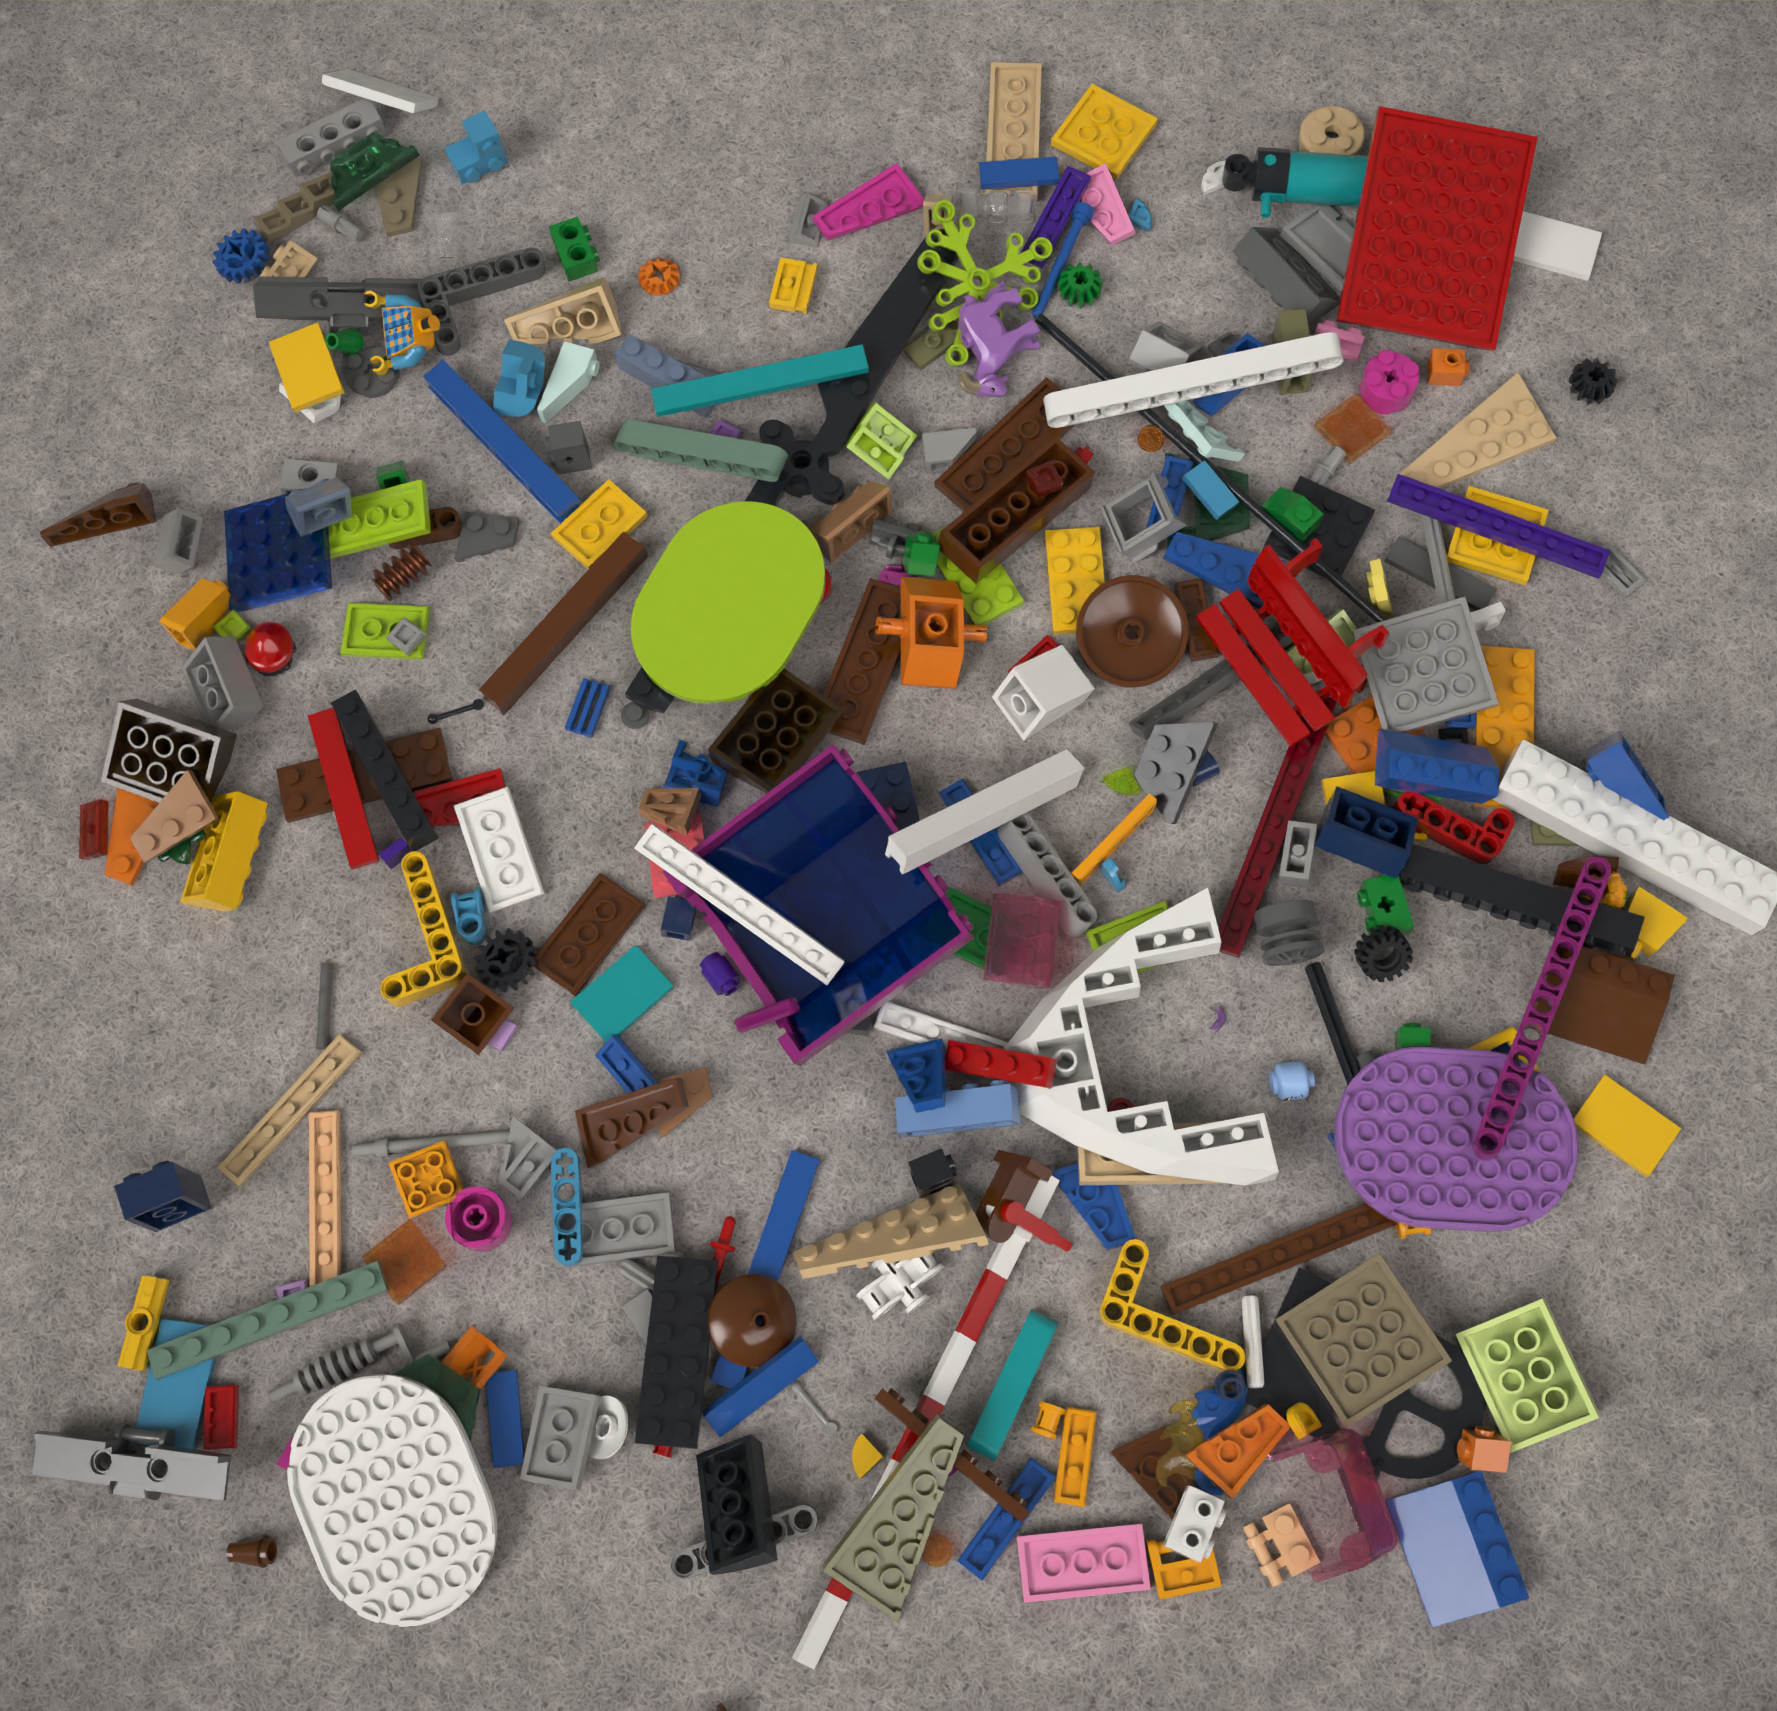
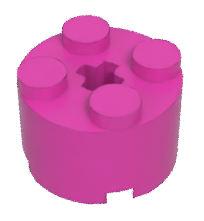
[1359,350,1419,415]
[445,1186,512,1252]

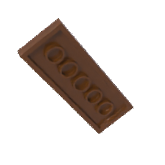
[934,377,1075,512]
[823,578,901,745]
[276,727,453,823]

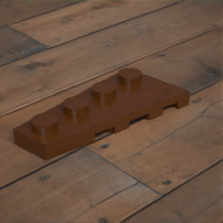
[575,1077,689,1168]

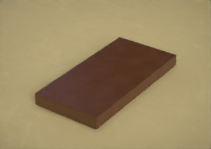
[533,873,646,997]

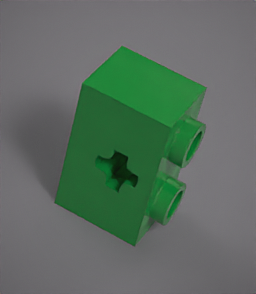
[1357,875,1414,935]

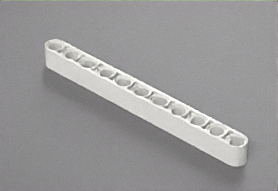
[1043,332,1344,428]

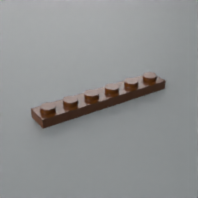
[874,1388,1030,1522]

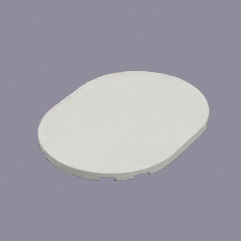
[287,1374,497,1627]

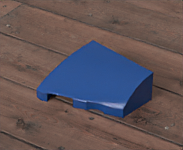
[664,740,727,807]

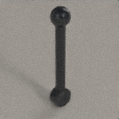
[427,699,484,724]

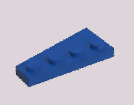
[1162,532,1285,609]

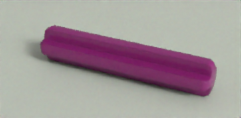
[734,997,800,1033]

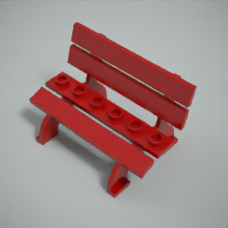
[1196,538,1389,747]

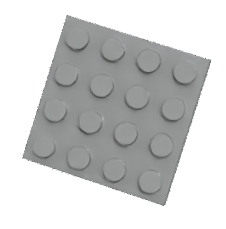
[1353,596,1499,733]

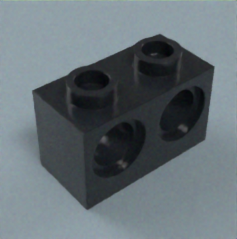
[908,1148,957,1198]

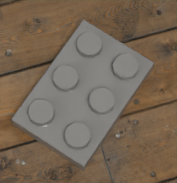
[519,1386,600,1491]

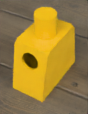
[1623,886,1688,962]

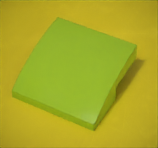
[846,402,918,480]

